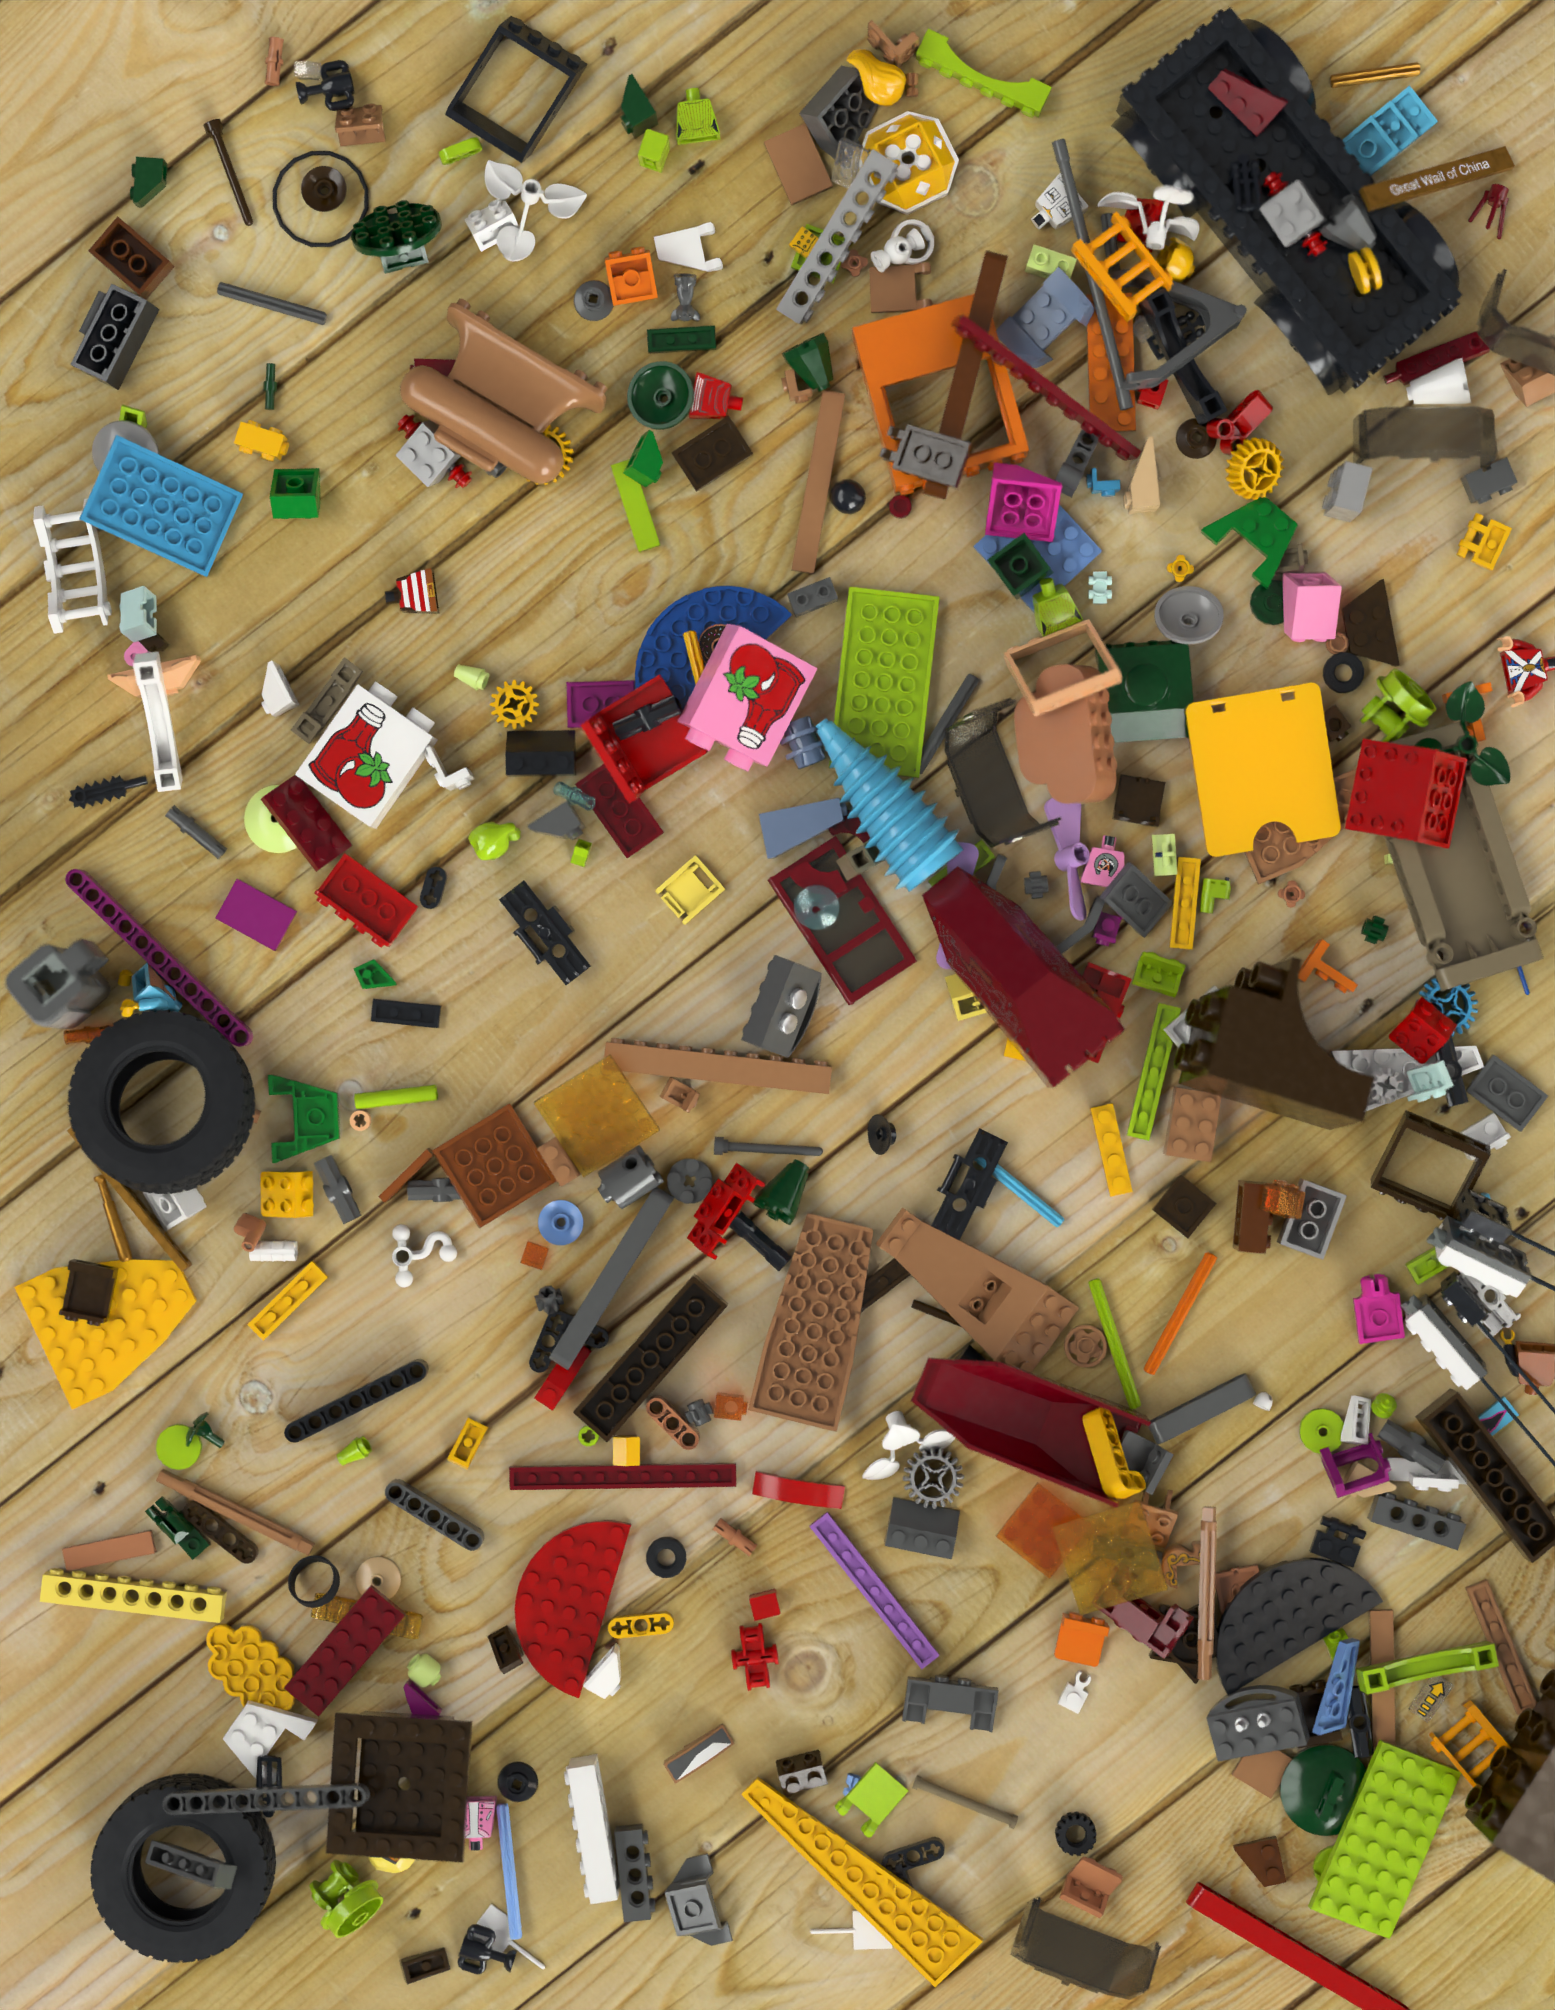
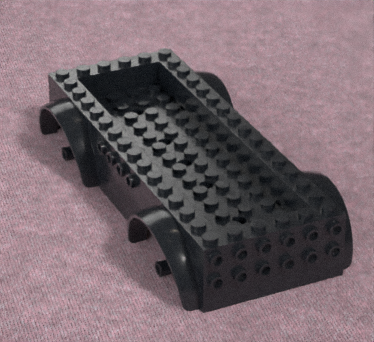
[1111,7,1462,395]

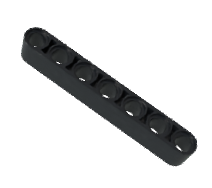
[284,1359,429,1443]

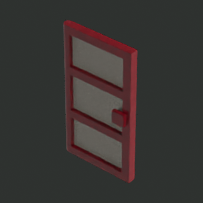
[767,836,917,1005]

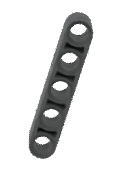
[1148,1373,1256,1444]
[385,1479,484,1551]

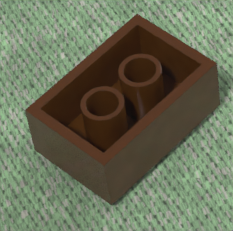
[88,216,175,300]
[1233,1180,1275,1254]

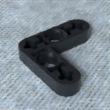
[529,1310,609,1373]
[882,1837,945,1888]

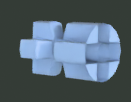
[843,1773,861,1796]

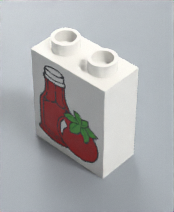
[295,681,438,829]

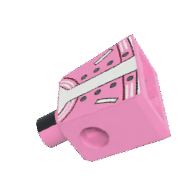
[465,1796,497,1851]

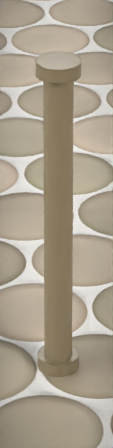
[912,1775,1018,1829]

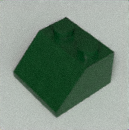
[620,74,658,138]

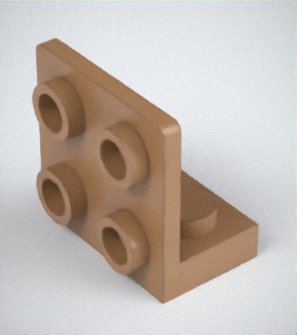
[867,20,919,68]

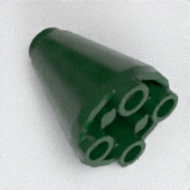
[752,1159,809,1225]

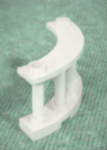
[33,498,112,633]

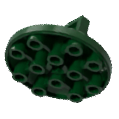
[351,200,442,274]
[1280,1744,1366,1836]

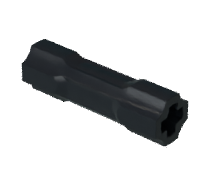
[729,1211,792,1271]

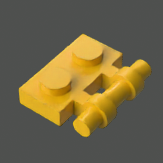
[1456,513,1512,571]

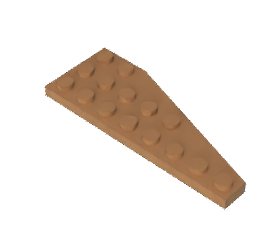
[1244,768,1357,884]

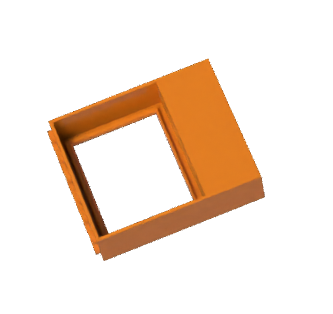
[852,294,1029,496]

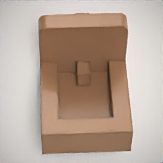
[781,369,812,404]
[660,1077,700,1113]

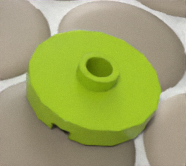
[1299,1408,1344,1454]

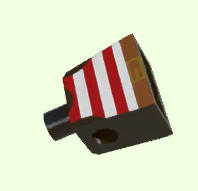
[385,568,440,614]

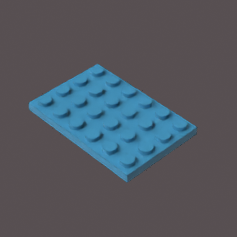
[79,435,243,577]

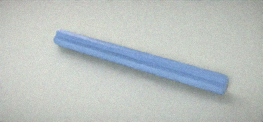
[496,1803,522,1940]

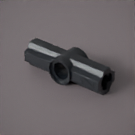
[612,694,683,741]
[1435,1036,1468,1107]
[1347,1685,1374,1758]

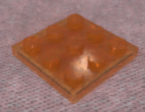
[996,1482,1092,1579]

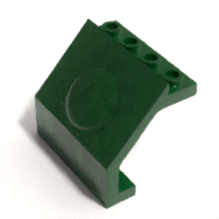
[1095,640,1194,743]

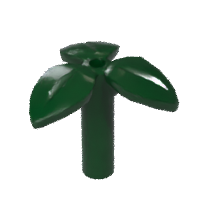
[186,1412,225,1448]

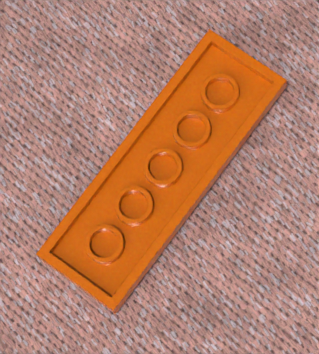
[1086,292,1136,432]

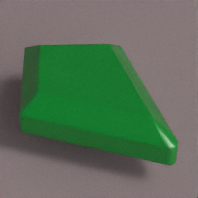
[353,959,397,989]

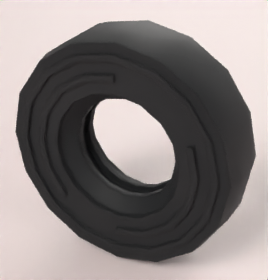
[1323,652,1364,693]
[646,1537,687,1578]

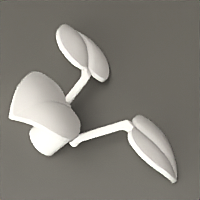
[484,160,587,261]
[1097,186,1200,250]
[862,1411,955,1480]

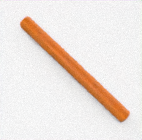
[1144,1252,1217,1375]

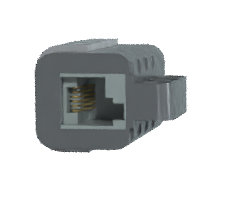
[5,939,111,1029]

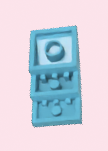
[1342,85,1438,176]

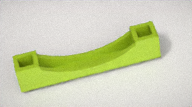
[916,28,1052,118]
[1355,1641,1499,1694]

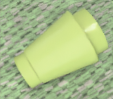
[454,664,489,690]

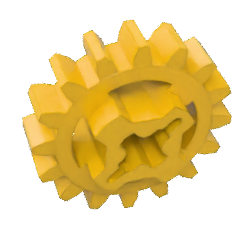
[490,680,540,730]

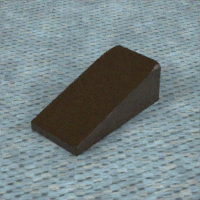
[399,1947,451,1985]

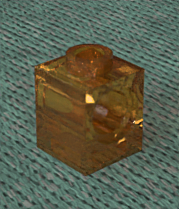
[714,1392,748,1421]

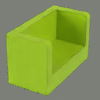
[638,129,670,173]

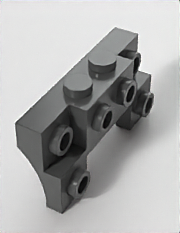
[902,1675,999,1732]

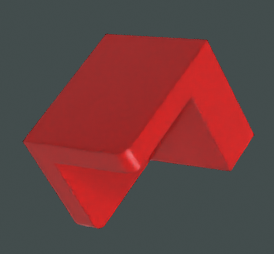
[749,1589,781,1621]

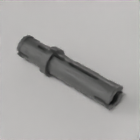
[165,805,228,860]

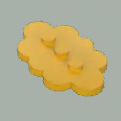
[206,1624,296,1711]

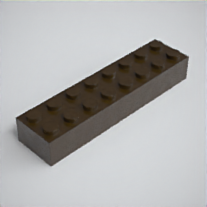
[573,1274,728,1442]
[1415,1388,1555,1563]

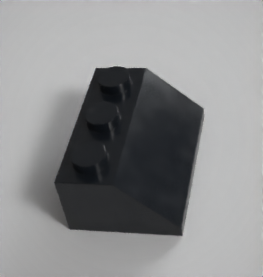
[505,730,576,777]

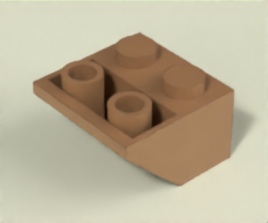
[1500,343,1555,407]

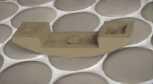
[291,657,363,744]

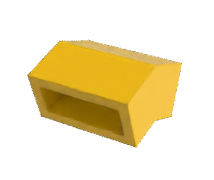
[613,1435,640,1466]

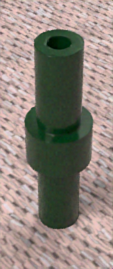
[263,363,277,410]

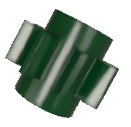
[1361,915,1389,944]

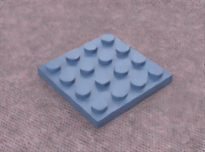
[973,505,1102,612]

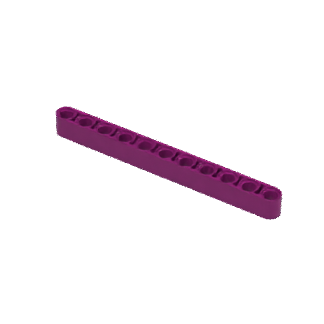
[65,869,253,1047]

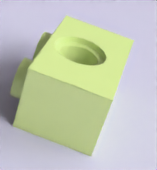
[1025,244,1077,279]

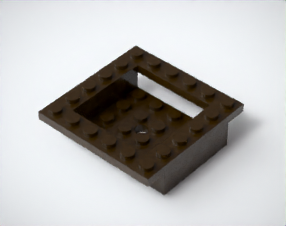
[326,1711,472,1863]

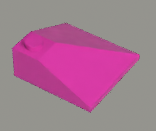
[985,463,1062,542]

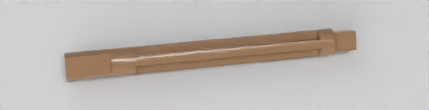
[156,1469,315,1556]
[1197,1506,1217,1680]

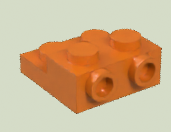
[605,247,658,306]

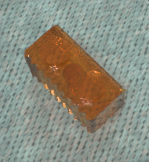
[1260,1180,1306,1220]

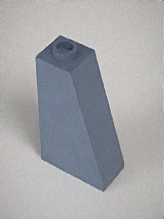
[759,798,848,859]

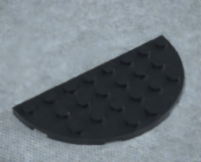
[1216,1558,1383,1695]

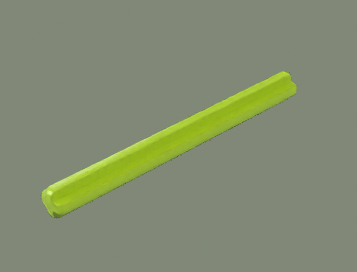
[1088,1278,1141,1409]

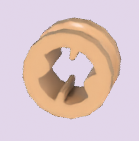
[350,1110,371,1131]

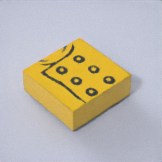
[789,226,819,259]

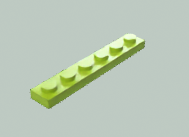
[1126,1003,1181,1141]

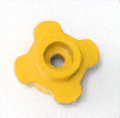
[1166,555,1194,582]

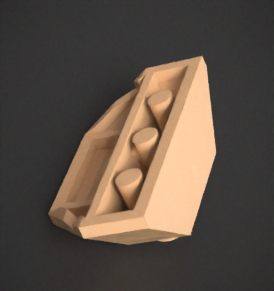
[107,655,201,698]

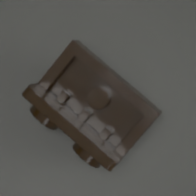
[776,1750,828,1796]

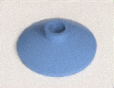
[538,1200,584,1245]

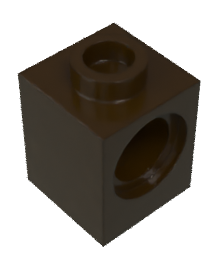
[1324,705,1352,742]

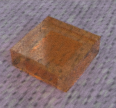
[520,1241,549,1270]

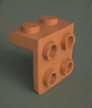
[1059,1857,1123,1918]

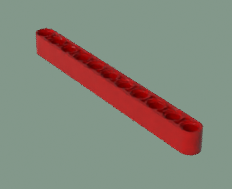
[1186,1882,1410,2010]

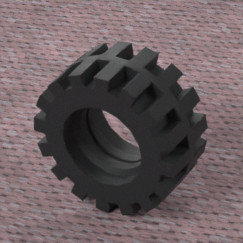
[1055,1812,1097,1856]

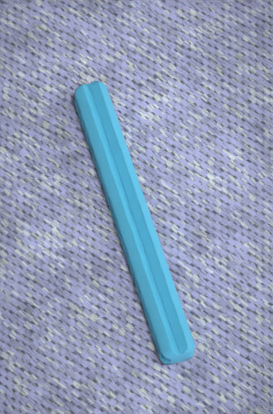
[974,1157,1064,1227]

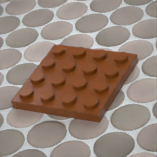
[432,1104,557,1229]

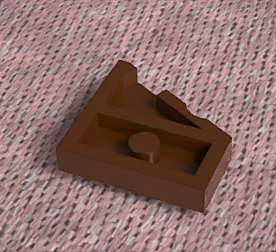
[1233,1836,1286,1887]

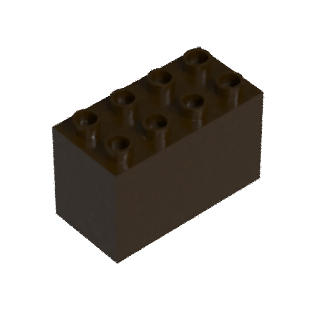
[1465,1669,1555,1884]

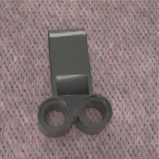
[1055,430,1099,498]

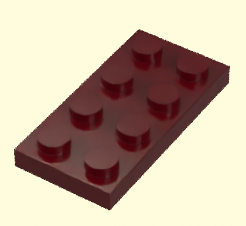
[575,764,664,859]
[261,775,353,872]

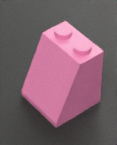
[1282,572,1342,642]

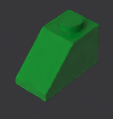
[623,430,663,488]

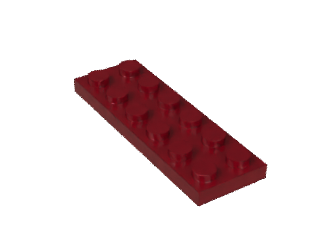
[284,1585,406,1717]

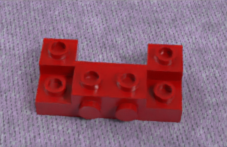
[1082,962,1132,1063]
[687,1163,765,1260]

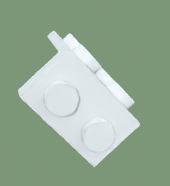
[424,745,475,791]

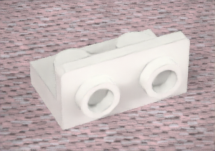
[1460,1113,1511,1160]

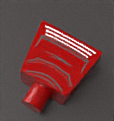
[689,372,743,419]

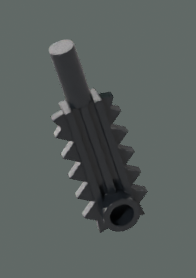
[69,775,148,809]

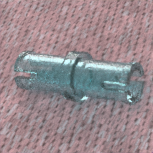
[553,782,596,811]

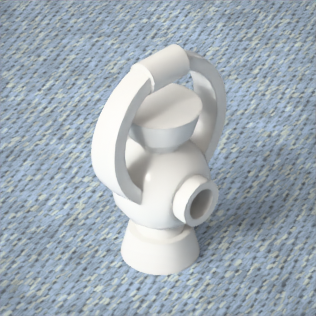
[871,219,934,272]

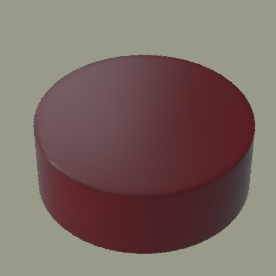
[889,495,912,519]

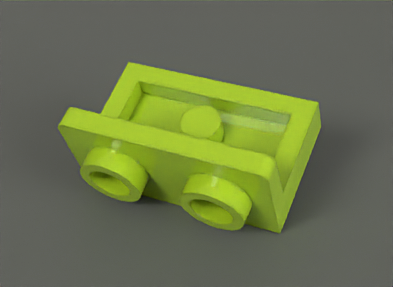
[1132,951,1186,998]

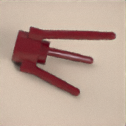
[1468,184,1509,239]

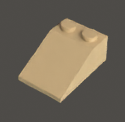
[1123,436,1160,514]

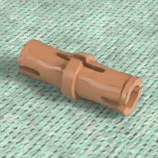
[265,37,284,86]
[712,1518,757,1557]

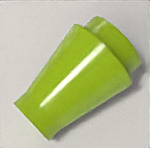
[337,1436,372,1466]

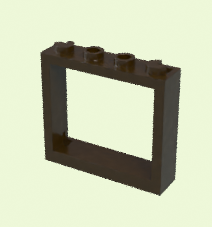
[1370,1110,1491,1220]

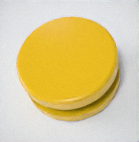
[1348,247,1382,294]

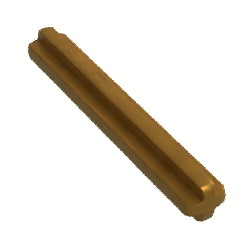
[1330,62,1420,88]

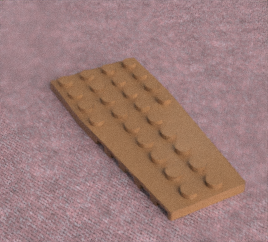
[748,1213,874,1432]

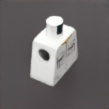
[1031,173,1088,230]

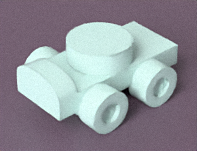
[1088,571,1112,604]

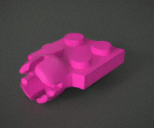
[1353,1274,1405,1344]

